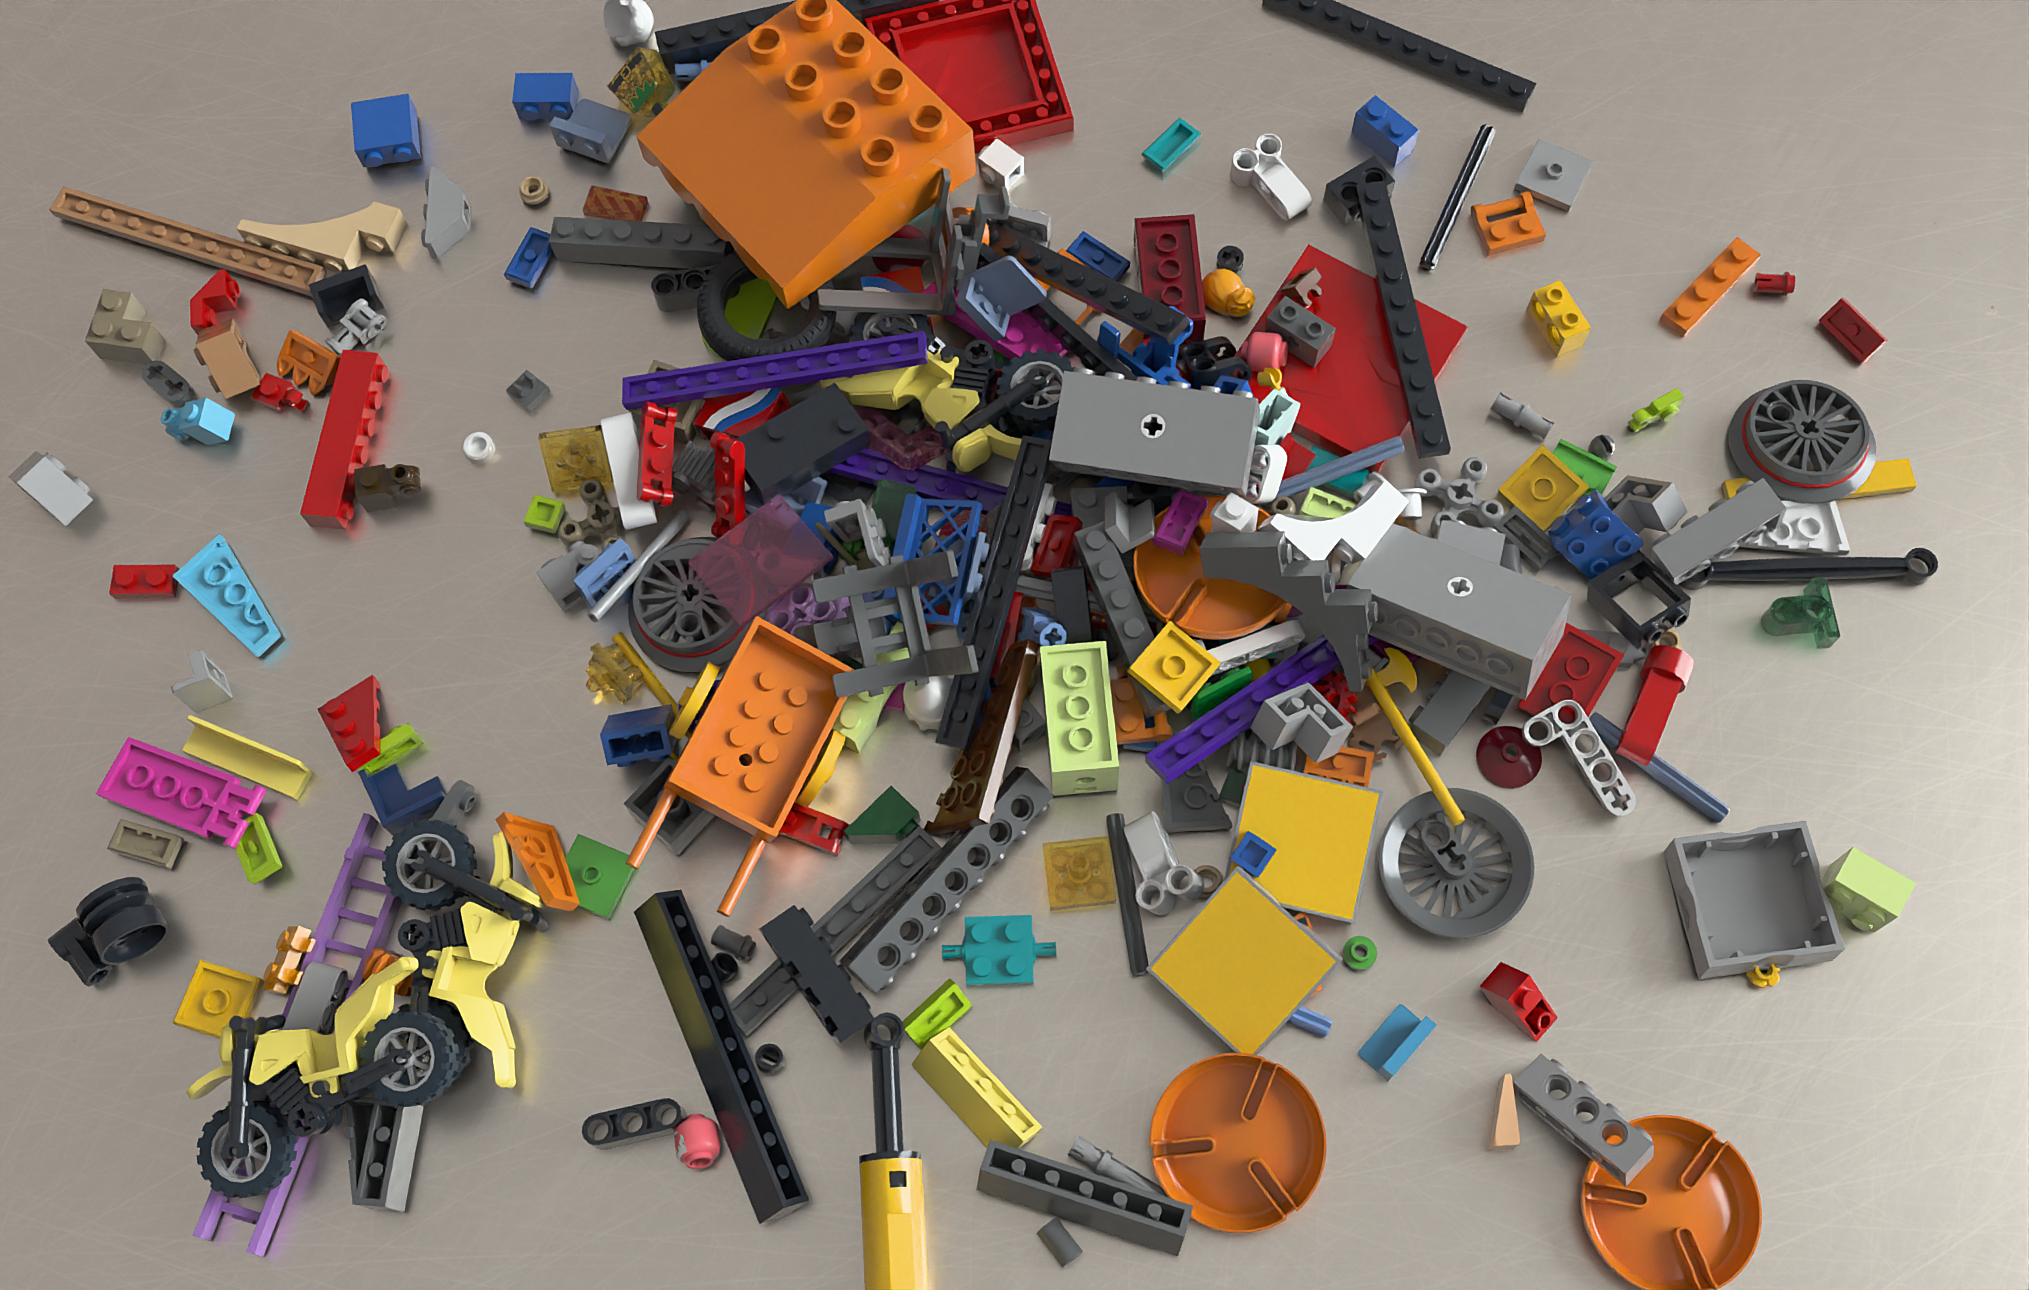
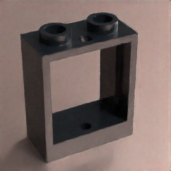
[1587,550,1691,650]

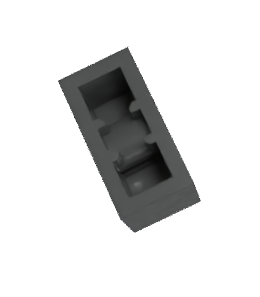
[1265,296,1336,368]

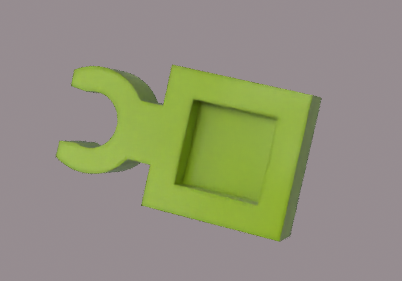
[1628,388,1684,432]

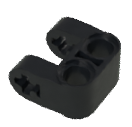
[1180,336,1252,390]

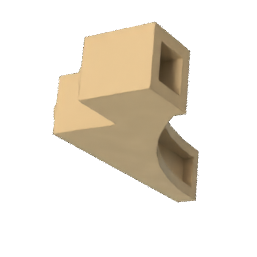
[236,201,408,273]

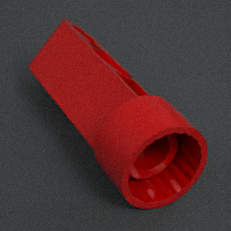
[1615,645,1694,767]

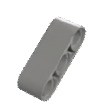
[282,961,348,1035]

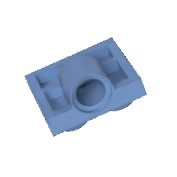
[573,538,635,609]

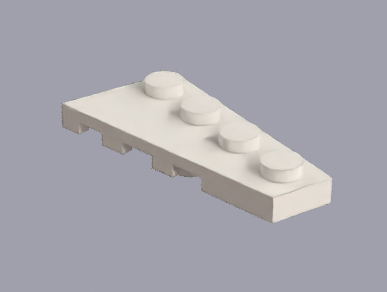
[1738,500,1851,556]

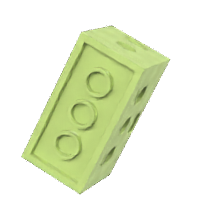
[1040,641,1119,796]

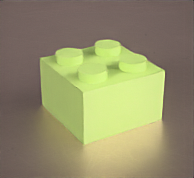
[1821,846,1916,933]

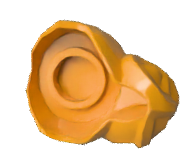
[1202,268,1256,317]

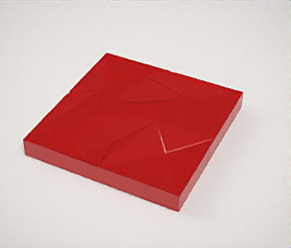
[865,0,1074,154]
[1232,244,1468,474]

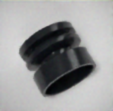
[76,877,169,965]

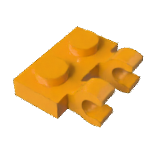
[263,926,316,994]

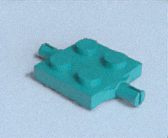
[942,915,1056,986]

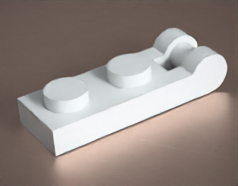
[1020,483,1057,574]

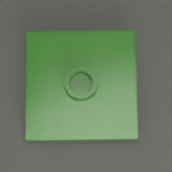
[565,834,634,920]

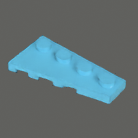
[173,533,282,658]

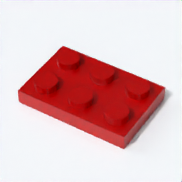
[1517,622,1624,724]

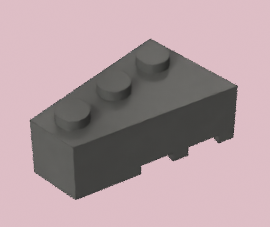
[344,1097,424,1212]

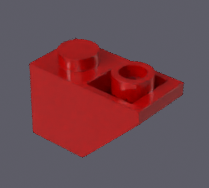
[1480,962,1558,1042]

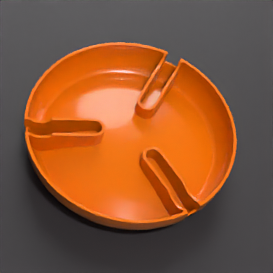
[1134,496,1287,640]
[1149,1053,1327,1233]
[1581,1115,1762,1290]

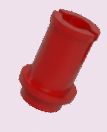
[1754,272,1796,296]

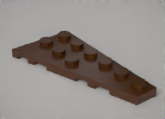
[924,639,1039,836]

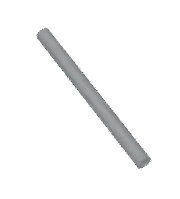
[587,510,690,622]

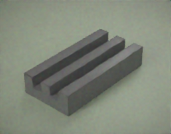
[1493,506,1559,572]

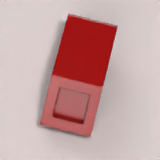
[190,269,240,335]

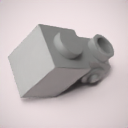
[536,541,600,611]

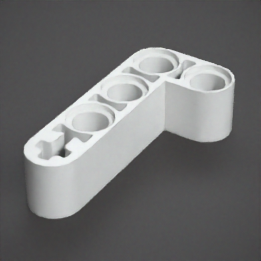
[601,412,657,530]
[1226,445,1287,504]
[1522,700,1636,816]

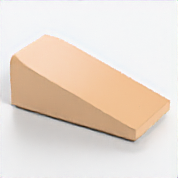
[1488,1074,1521,1151]

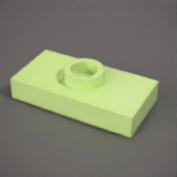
[1298,487,1356,518]

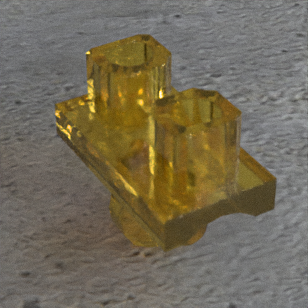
[586,643,643,704]

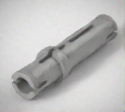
[1068,1136,1167,1197]

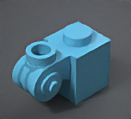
[161,398,235,445]

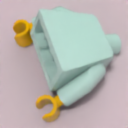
[1255,368,1301,464]

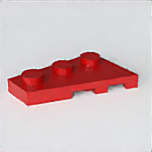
[317,675,381,772]

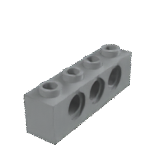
[1513,1054,1654,1187]

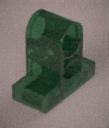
[1761,577,1840,649]

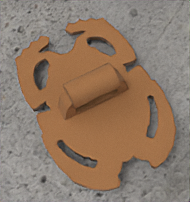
[1347,685,1408,762]

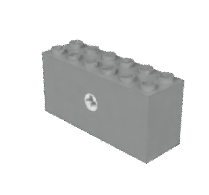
[1049,368,1261,498]
[1347,523,1572,700]

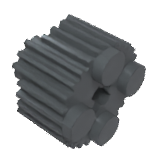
[671,441,716,511]

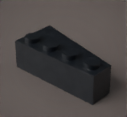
[759,905,875,1043]

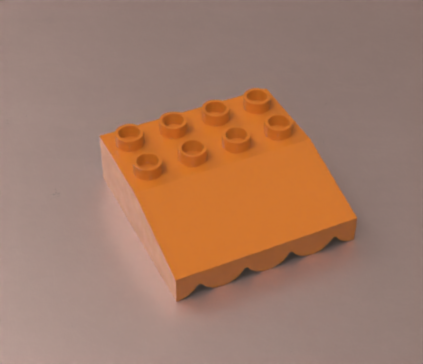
[636,0,976,309]

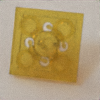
[538,425,614,492]
[1043,836,1116,911]

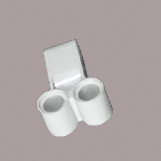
[1230,133,1312,221]
[1124,811,1204,916]

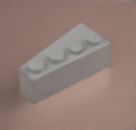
[1650,478,1787,585]

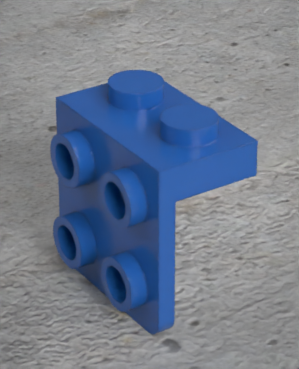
[1548,489,1643,580]

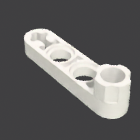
[1193,620,1305,676]

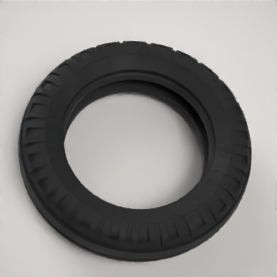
[697,251,837,361]

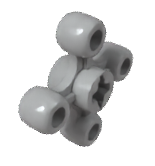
[1415,457,1503,536]

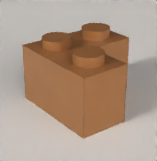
[193,318,260,399]

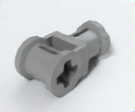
[325,298,387,356]

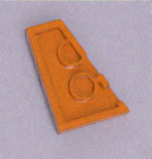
[495,812,580,912]

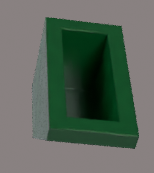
[844,786,921,844]

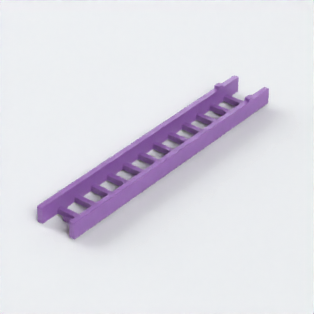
[193,813,415,1257]

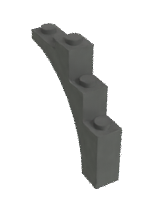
[1199,531,1378,692]

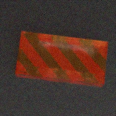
[582,185,648,221]

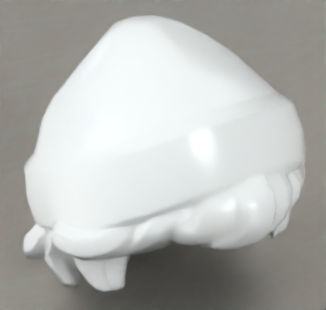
[603,0,654,46]
[903,675,953,730]

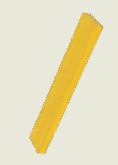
[1722,458,1917,501]

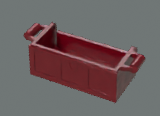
[1133,214,1206,360]

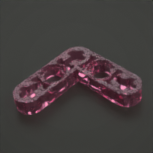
[856,408,951,470]

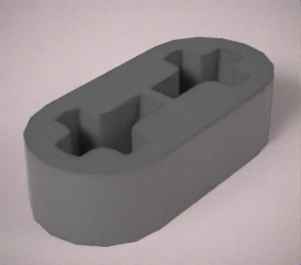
[142,360,195,408]

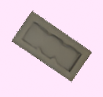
[107,819,184,869]

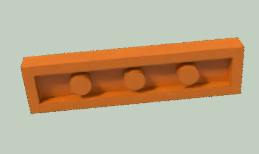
[1660,237,1761,337]

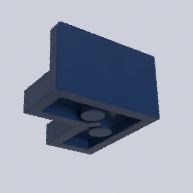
[358,764,447,836]

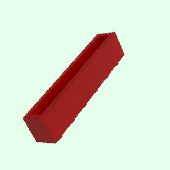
[300,350,388,530]

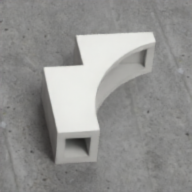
[1258,480,1409,564]

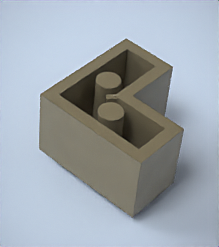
[85,289,165,365]

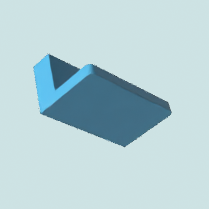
[1358,1004,1437,1081]

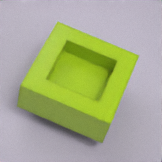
[523,494,566,534]

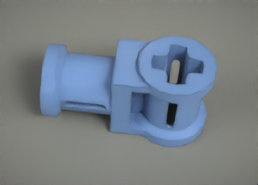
[1017,607,1066,646]

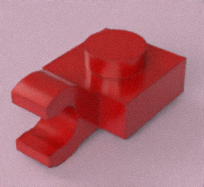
[251,373,309,413]

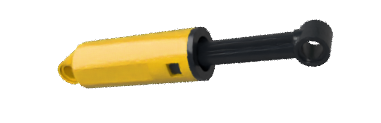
[859,1012,928,1290]

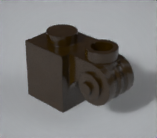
[354,464,421,512]

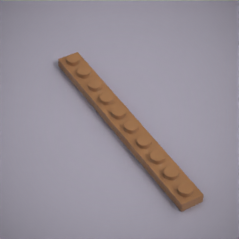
[49,186,326,297]

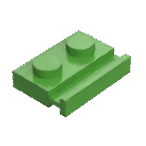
[1553,439,1617,499]

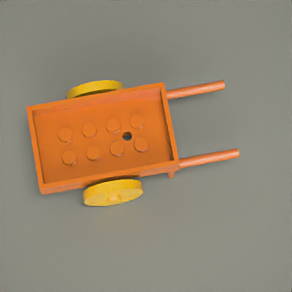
[625,616,854,917]

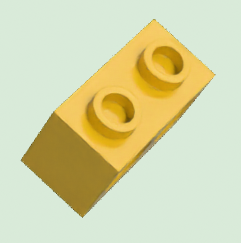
[1526,280,1591,357]

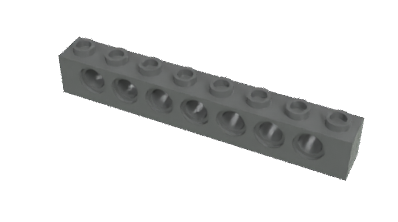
[839,766,1054,993]

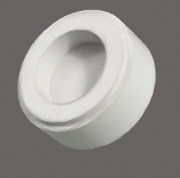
[462,432,495,464]

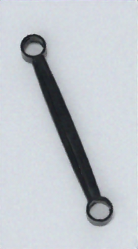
[1680,548,1938,590]

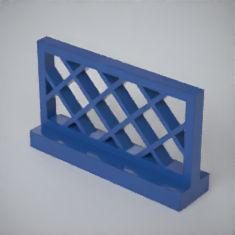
[883,494,983,625]

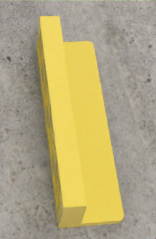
[182,715,313,801]
[912,1027,1042,1149]

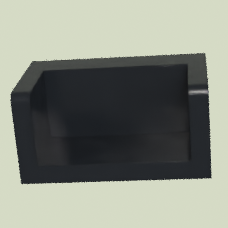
[309,264,384,328]

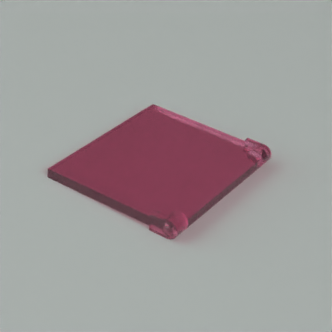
[688,494,834,628]

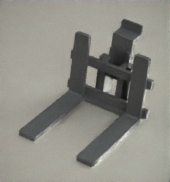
[817,168,1011,316]
[794,550,979,697]

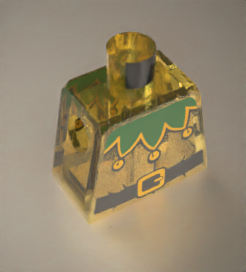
[607,47,676,117]

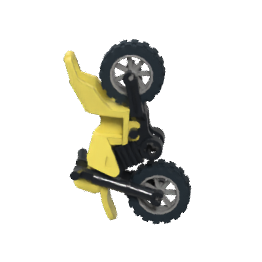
[820,312,1075,473]
[382,819,550,1089]
[186,957,459,1198]

